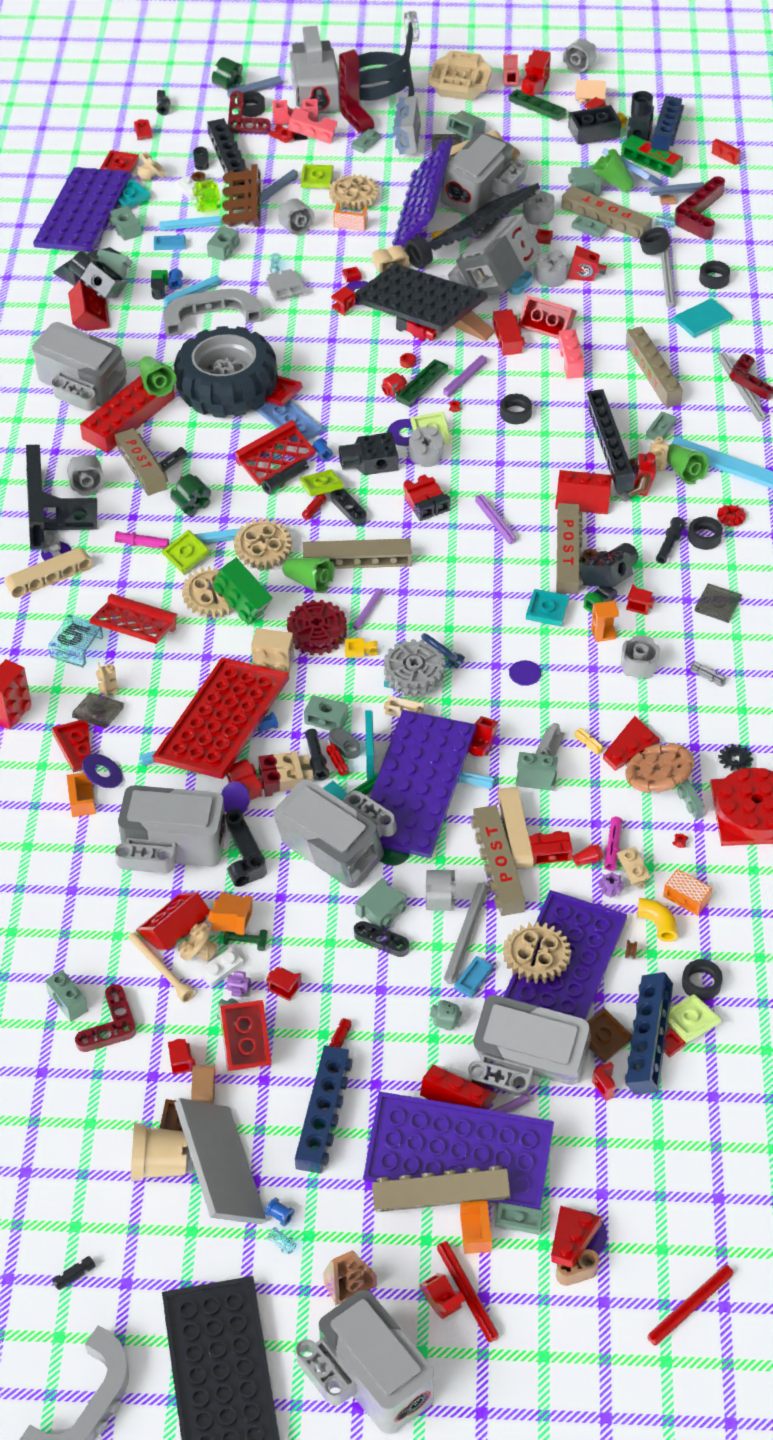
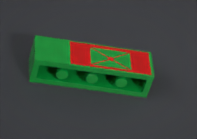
[621,135,683,178]

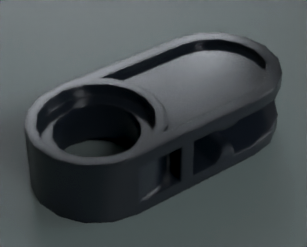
[193,146,209,171]

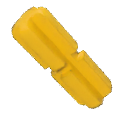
[574,728,603,754]

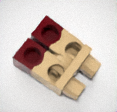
[258,751,313,797]

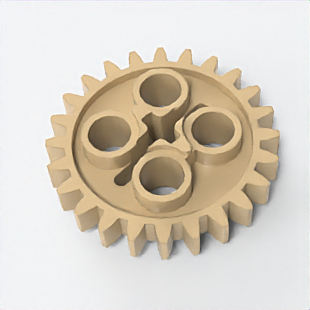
[329,173,379,210]
[234,517,292,570]
[182,566,235,619]
[503,922,571,984]

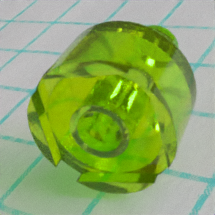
[192,179,221,213]

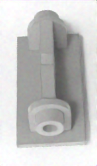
[535,723,565,756]

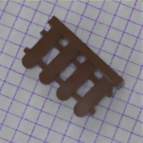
[222,164,261,227]

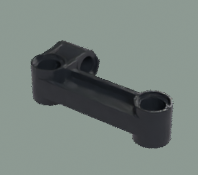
[225,809,267,887]

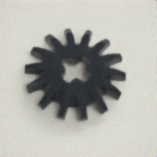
[718,744,753,771]

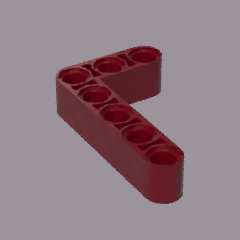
[339,49,375,134]
[674,176,725,240]

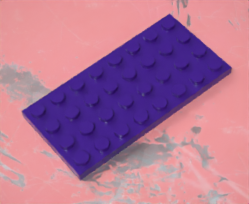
[391,137,453,247]
[33,167,132,252]
[369,710,477,858]
[503,890,628,1020]
[363,1091,554,1210]

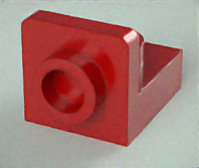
[133,119,152,140]
[592,1062,615,1101]

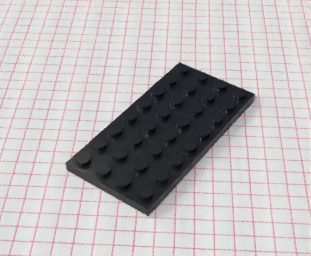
[424,183,540,251]
[355,263,488,332]
[162,1276,280,1440]

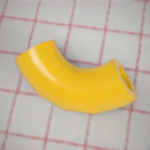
[637,897,678,942]

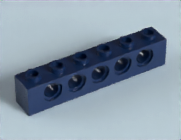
[651,95,684,152]
[625,972,673,1095]
[295,1045,353,1174]

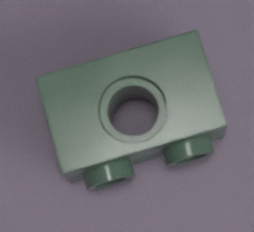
[109,206,141,241]
[207,226,240,261]
[304,695,348,731]
[45,969,88,1022]

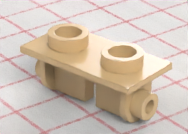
[650,436,668,471]
[96,662,118,700]
[384,695,425,718]
[617,846,650,889]

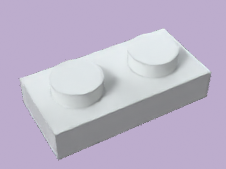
[175,175,204,201]
[198,947,244,988]

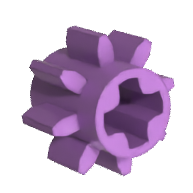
[598,872,624,898]
[226,971,251,997]

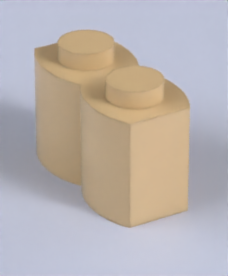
[372,245,409,273]

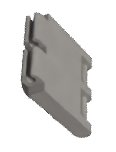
[266,269,306,301]

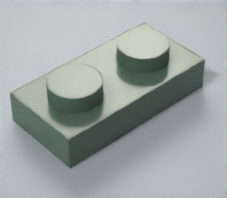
[351,129,381,154]
[572,215,607,238]
[646,411,677,440]
[677,778,705,820]
[495,1202,544,1235]

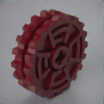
[286,600,347,656]

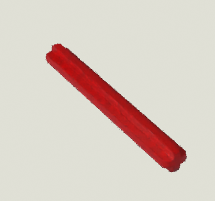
[437,1241,499,1343]
[647,1265,734,1346]

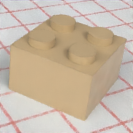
[251,628,294,674]

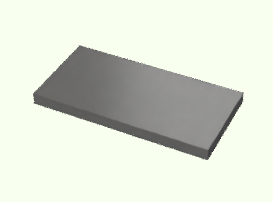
[174,1098,267,1225]

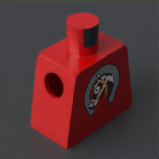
[567,245,607,282]

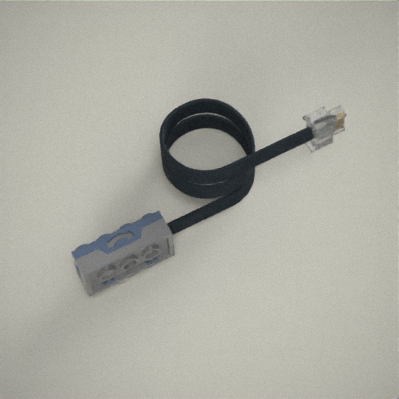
[358,10,421,155]

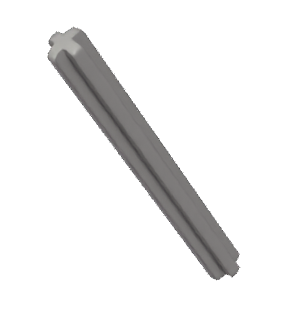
[661,247,675,308]
[718,352,766,422]
[444,882,489,984]

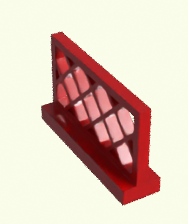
[235,420,316,486]
[90,593,177,644]

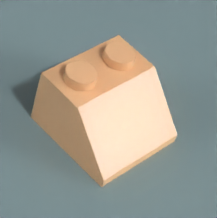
[575,79,606,103]

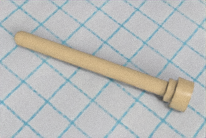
[128,932,195,1003]

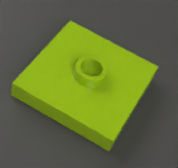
[300,164,334,188]
[299,469,344,497]
[161,529,211,575]

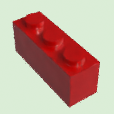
[492,309,525,356]

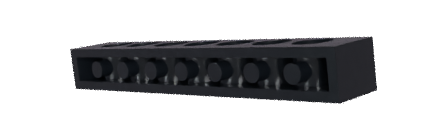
[207,118,251,199]
[587,389,634,492]

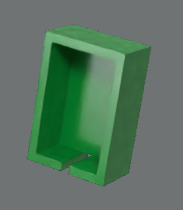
[212,557,273,625]

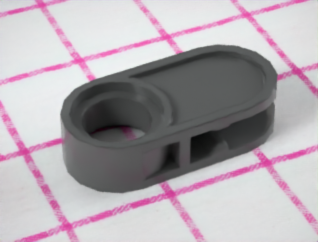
[329,728,360,759]

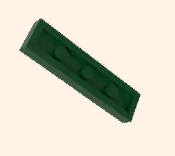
[508,89,567,121]
[396,359,448,407]

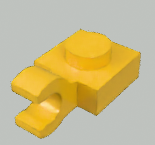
[345,638,378,658]

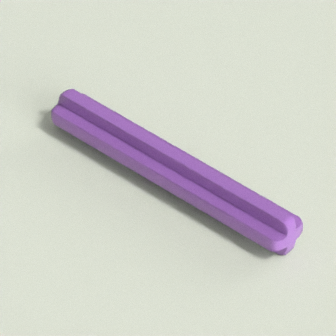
[443,355,487,397]
[475,494,516,544]

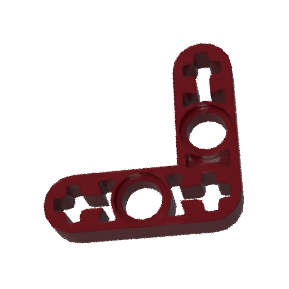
[228,91,271,134]
[729,354,773,400]
[75,984,136,1052]

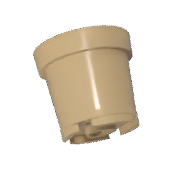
[130,1122,187,1181]

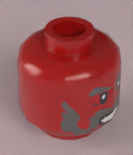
[381,372,407,398]

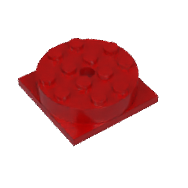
[710,768,773,846]

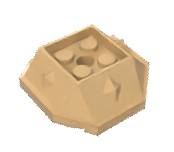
[428,50,492,101]

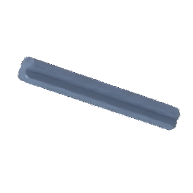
[227,76,282,98]
[261,169,298,204]
[649,182,704,196]

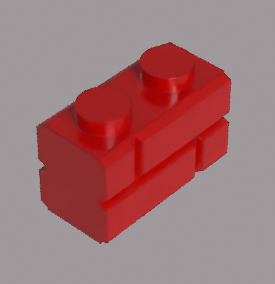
[529,831,573,865]

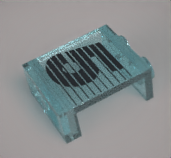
[48,614,103,668]

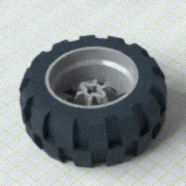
[174,326,278,418]

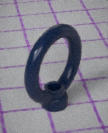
[421,633,465,669]

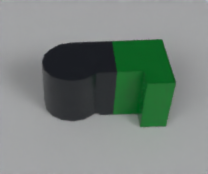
[151,270,169,300]
[583,586,617,613]

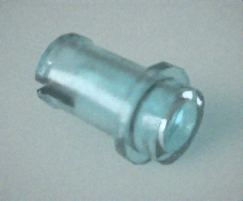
[655,215,676,229]
[269,253,282,273]
[267,1227,297,1255]

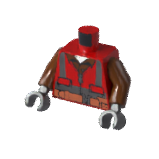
[618,452,656,502]

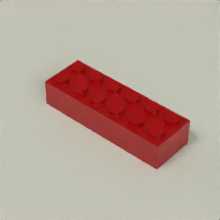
[80,375,175,453]

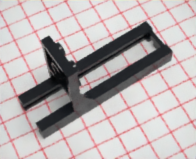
[26,444,97,550]

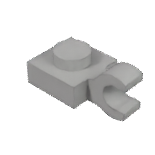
[42,532,61,557]

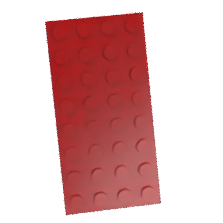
[152,657,290,779]

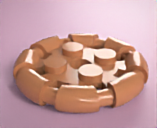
[625,743,695,793]

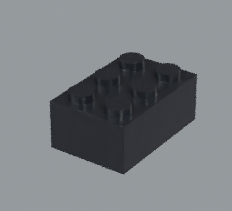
[568,105,621,145]

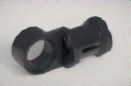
[156,90,171,115]

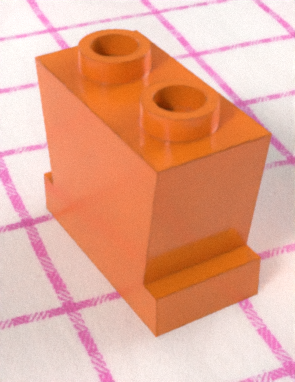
[208,892,253,935]

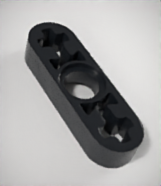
[331,488,367,526]
[354,921,409,957]

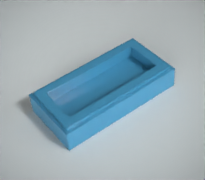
[153,235,186,251]
[454,956,494,999]

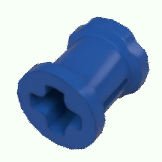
[168,268,183,290]
[312,438,333,461]
[257,712,278,734]
[265,1197,295,1227]

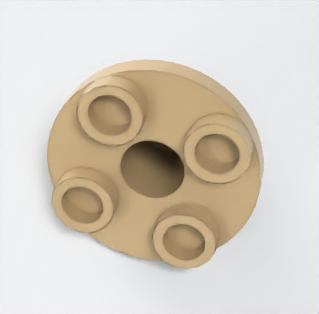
[137,151,166,181]
[178,924,217,962]

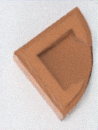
[659,195,677,205]

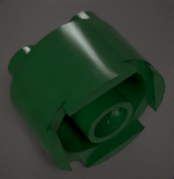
[211,57,243,91]
[170,474,211,517]

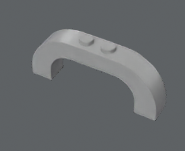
[163,288,262,337]
[19,1325,129,1440]

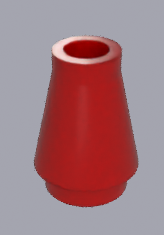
[572,844,604,867]

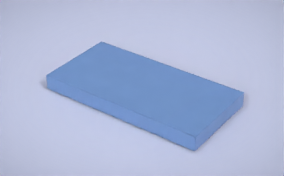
[602,148,663,186]
[256,400,324,443]

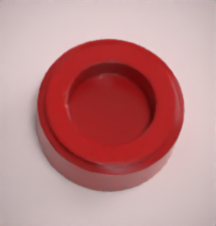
[400,353,416,368]

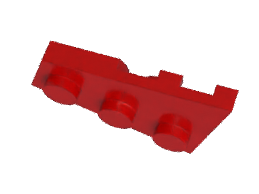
[603,715,660,771]
[52,718,91,773]
[551,1205,602,1268]

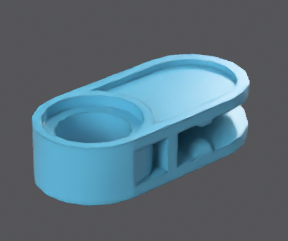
[508,270,533,295]

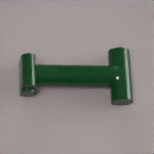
[224,929,268,951]

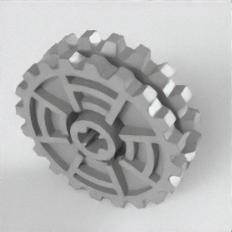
[384,639,445,697]

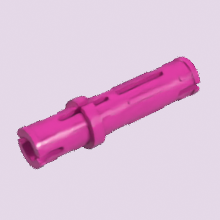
[114,531,169,549]
[604,816,623,871]

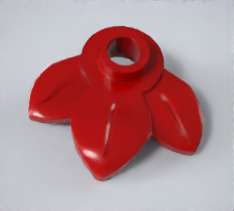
[268,124,296,143]

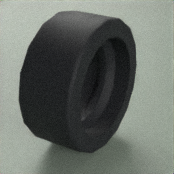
[237,91,265,117]
[639,227,671,255]
[405,236,433,269]
[699,260,730,289]
[500,393,532,425]
[688,516,723,550]
[682,959,723,1001]

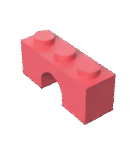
[272,99,318,125]
[288,107,338,144]
[558,329,584,379]

